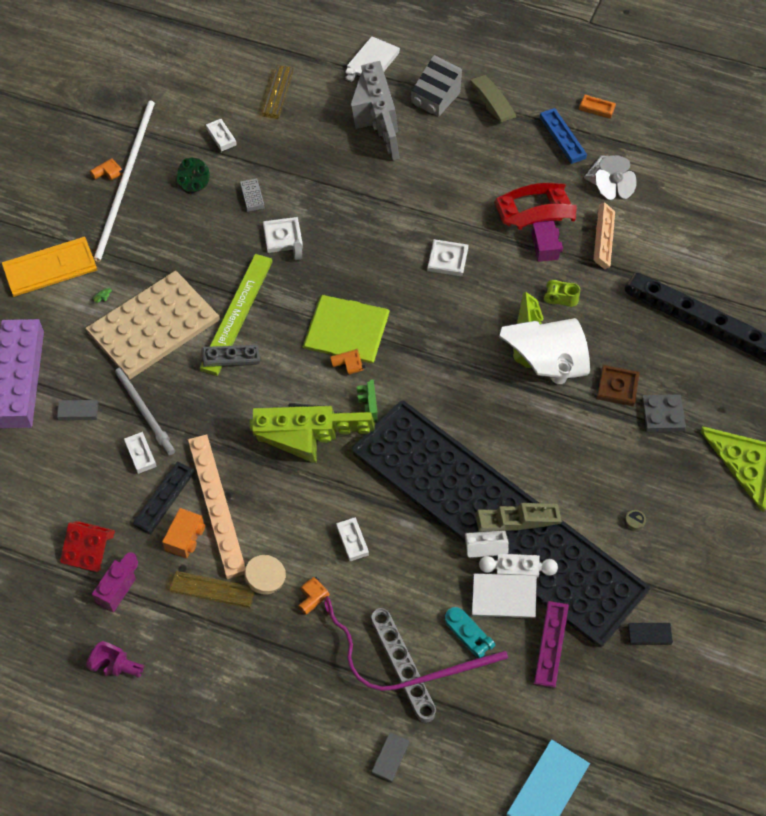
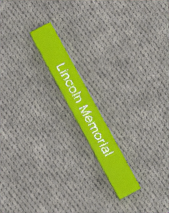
[200,254,272,376]

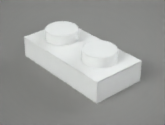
[206,119,236,151]
[124,432,157,474]
[336,517,369,561]

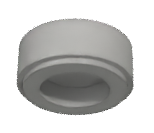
[293,242,302,261]

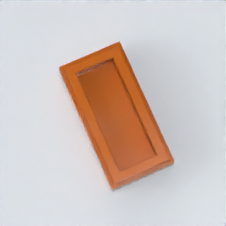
[579,95,616,119]

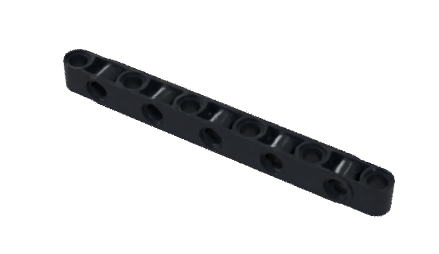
[625,273,766,362]

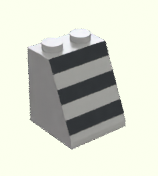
[411,55,462,117]

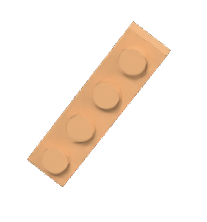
[594,202,615,269]

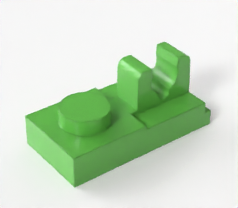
[357,380,377,422]

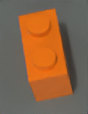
[162,508,205,559]

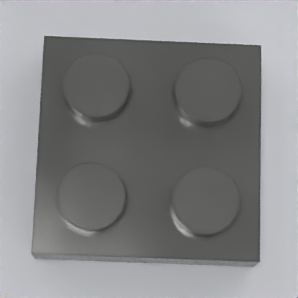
[642,395,686,432]

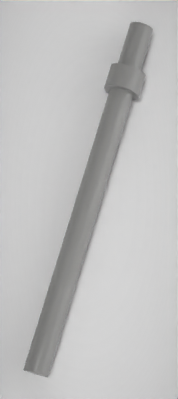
[115,368,175,455]

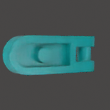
[445,607,496,658]

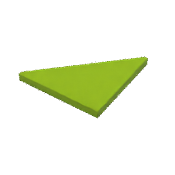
[701,426,766,512]

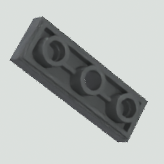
[202,345,260,367]

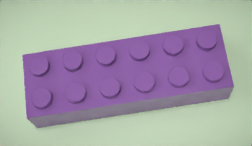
[0,319,44,428]

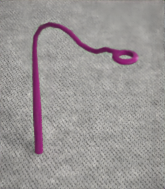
[324,596,508,691]

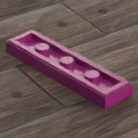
[534,601,569,689]

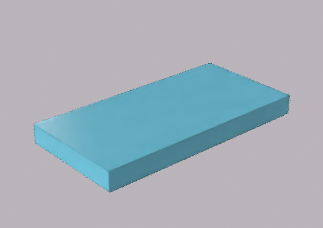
[506,740,590,816]

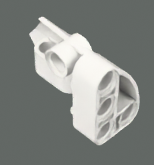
[499,318,590,384]

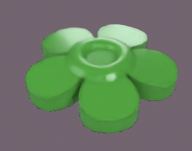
[93,288,112,303]

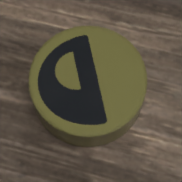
[625,510,646,531]

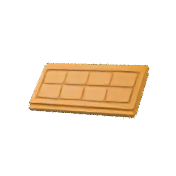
[2,237,97,297]

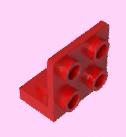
[60,521,115,572]

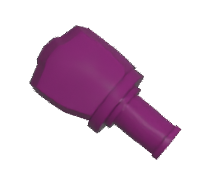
[86,641,144,678]

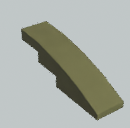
[470,75,516,122]
[475,503,562,532]

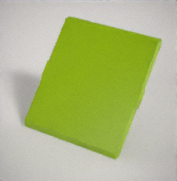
[302,295,390,364]

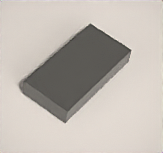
[57,400,99,420]
[372,732,410,783]

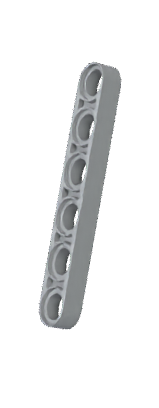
[372,608,436,723]

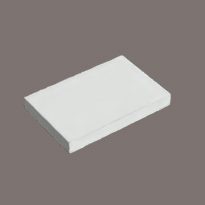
[472,574,537,618]

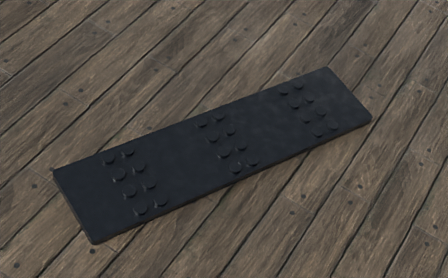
[352,400,650,648]

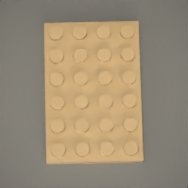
[86,271,220,380]

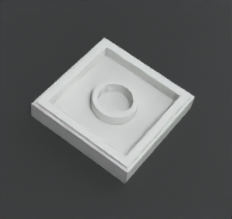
[263,217,303,253]
[427,239,469,277]

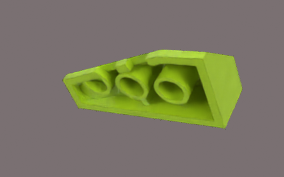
[513,292,543,368]

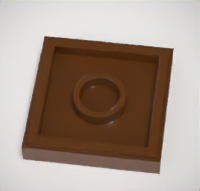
[596,365,640,407]

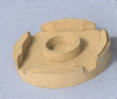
[244,555,286,594]

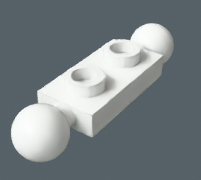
[479,554,558,578]

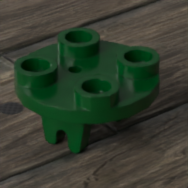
[176,157,210,192]

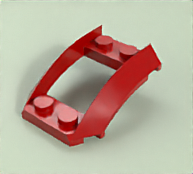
[494,183,577,230]

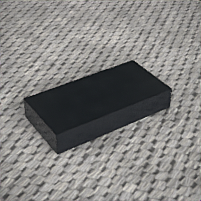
[628,623,673,645]

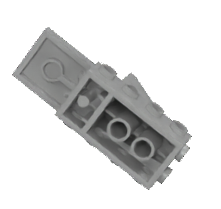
[351,61,400,160]

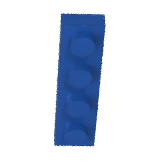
[540,108,587,164]

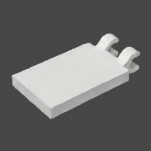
[346,37,400,82]

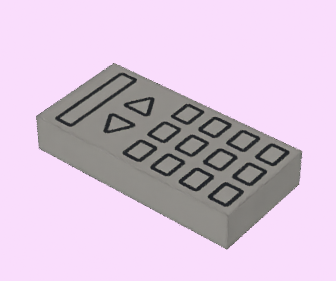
[240,179,265,212]

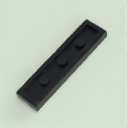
[133,461,194,535]

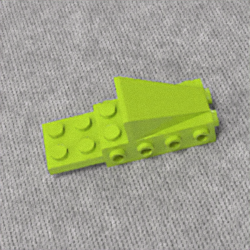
[250,406,374,463]

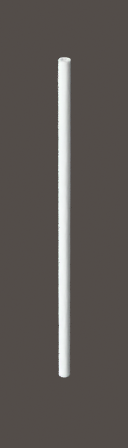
[94,101,155,262]

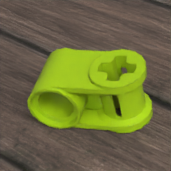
[544,280,580,307]

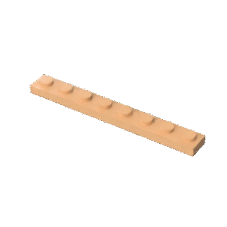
[188,435,246,579]

